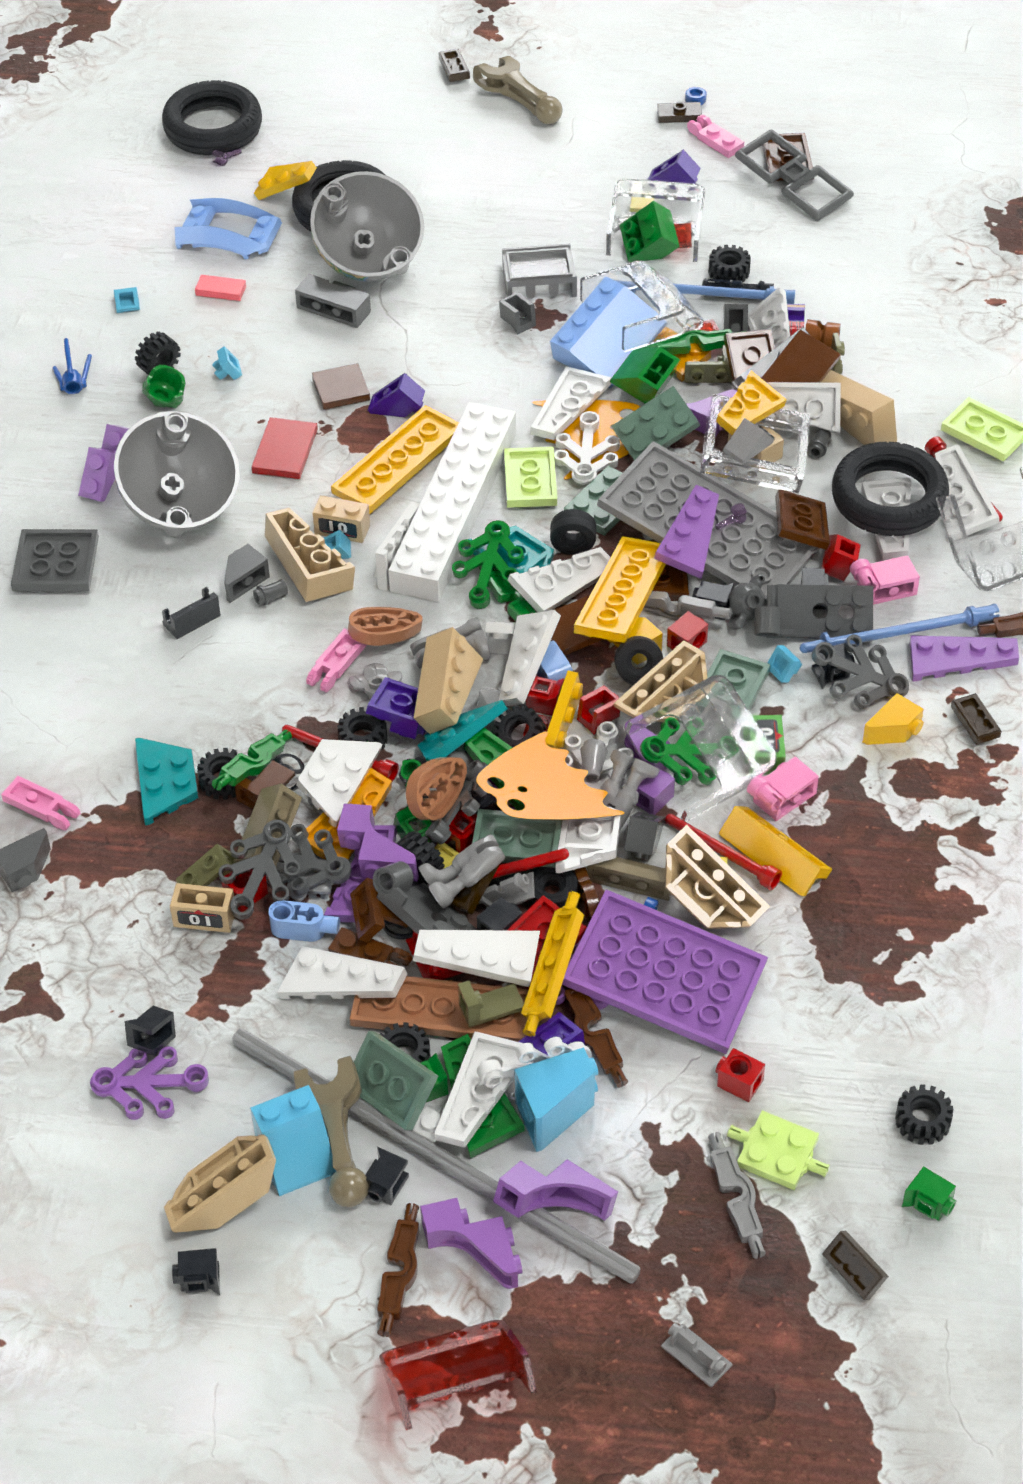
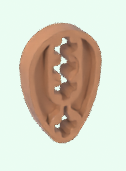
[348,607,423,646]
[406,757,467,820]

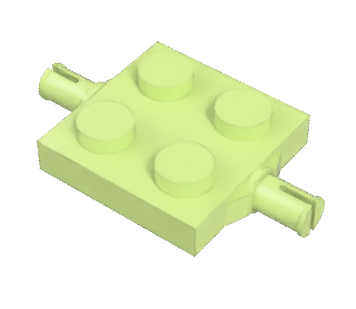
[727,1110,830,1191]

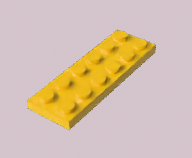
[331,405,459,514]
[574,536,666,643]

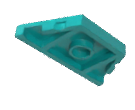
[464,525,554,577]
[417,700,507,761]
[135,738,198,826]

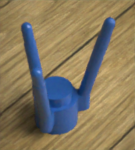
[53,338,92,394]

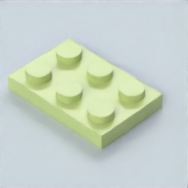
[941,397,1023,462]
[504,447,557,508]

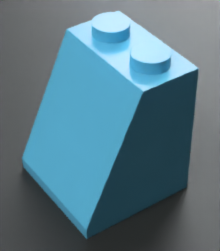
[514,1047,598,1152]
[250,1085,336,1196]

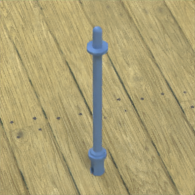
[613,275,795,304]
[799,604,1000,653]

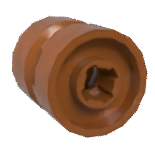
[805,319,841,348]

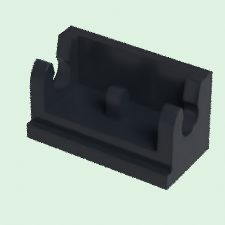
[162,587,221,639]

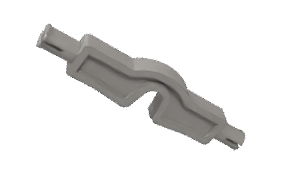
[643,591,732,621]
[708,1132,766,1259]

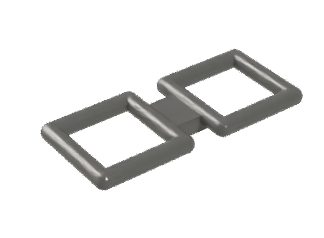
[735,129,854,220]

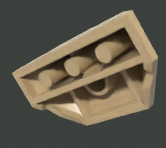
[614,641,709,722]
[665,825,770,929]
[164,1135,276,1233]

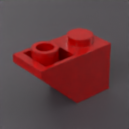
[821,534,861,581]

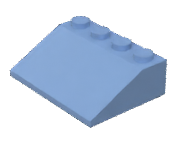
[550,276,666,388]

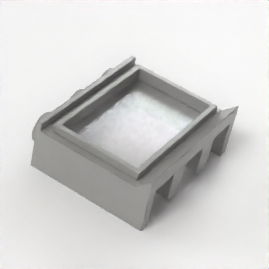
[502,243,577,299]

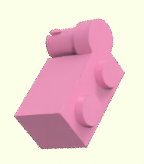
[850,555,920,605]
[747,756,819,821]

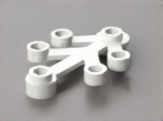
[554,411,620,485]
[565,721,634,790]
[477,1037,592,1100]

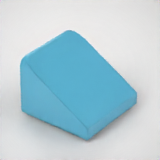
[114,287,140,313]
[324,530,351,559]

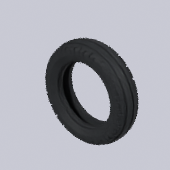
[162,80,262,155]
[292,160,385,232]
[832,441,949,536]

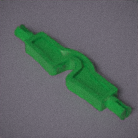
[640,329,747,354]
[479,565,536,621]
[212,730,292,790]

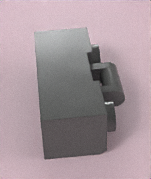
[295,274,371,328]

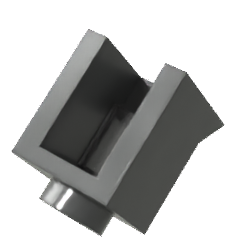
[499,292,536,335]

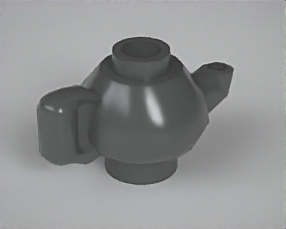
[729,574,766,630]

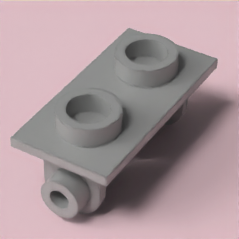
[479,872,535,909]
[661,1323,733,1388]

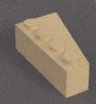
[821,370,897,445]
[265,508,355,602]
[414,627,483,734]

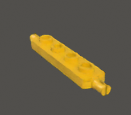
[521,891,584,1037]

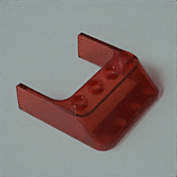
[379,1320,537,1430]

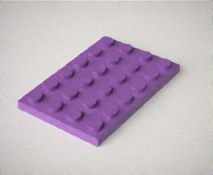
[562,889,768,1054]

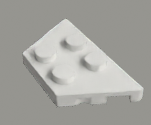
[297,739,382,827]
[556,807,621,873]

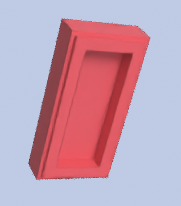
[195,275,246,301]

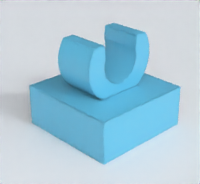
[212,346,242,380]
[767,645,802,683]

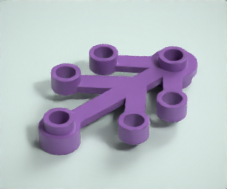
[90,1046,209,1120]

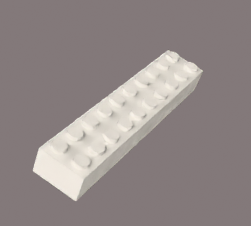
[388,402,516,603]

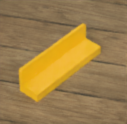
[719,806,832,896]

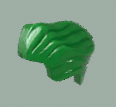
[142,365,186,408]

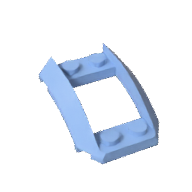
[175,198,282,259]

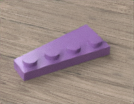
[654,485,719,579]
[910,635,1019,682]
[324,825,397,922]

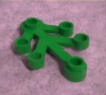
[452,520,524,609]
[640,717,740,785]

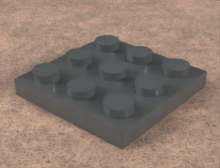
[11,529,99,591]

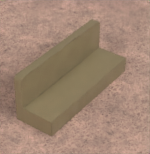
[234,783,302,866]
[587,857,671,901]

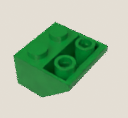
[620,200,680,262]
[610,347,681,404]

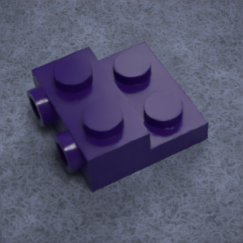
[366,677,426,739]

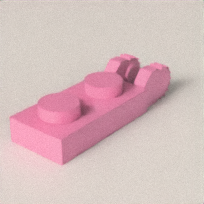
[687,114,744,158]
[306,628,367,693]
[1,776,81,831]

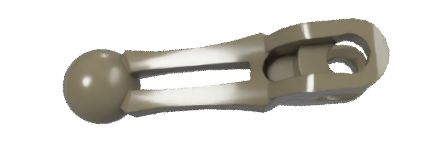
[473,56,563,124]
[294,1056,369,1207]

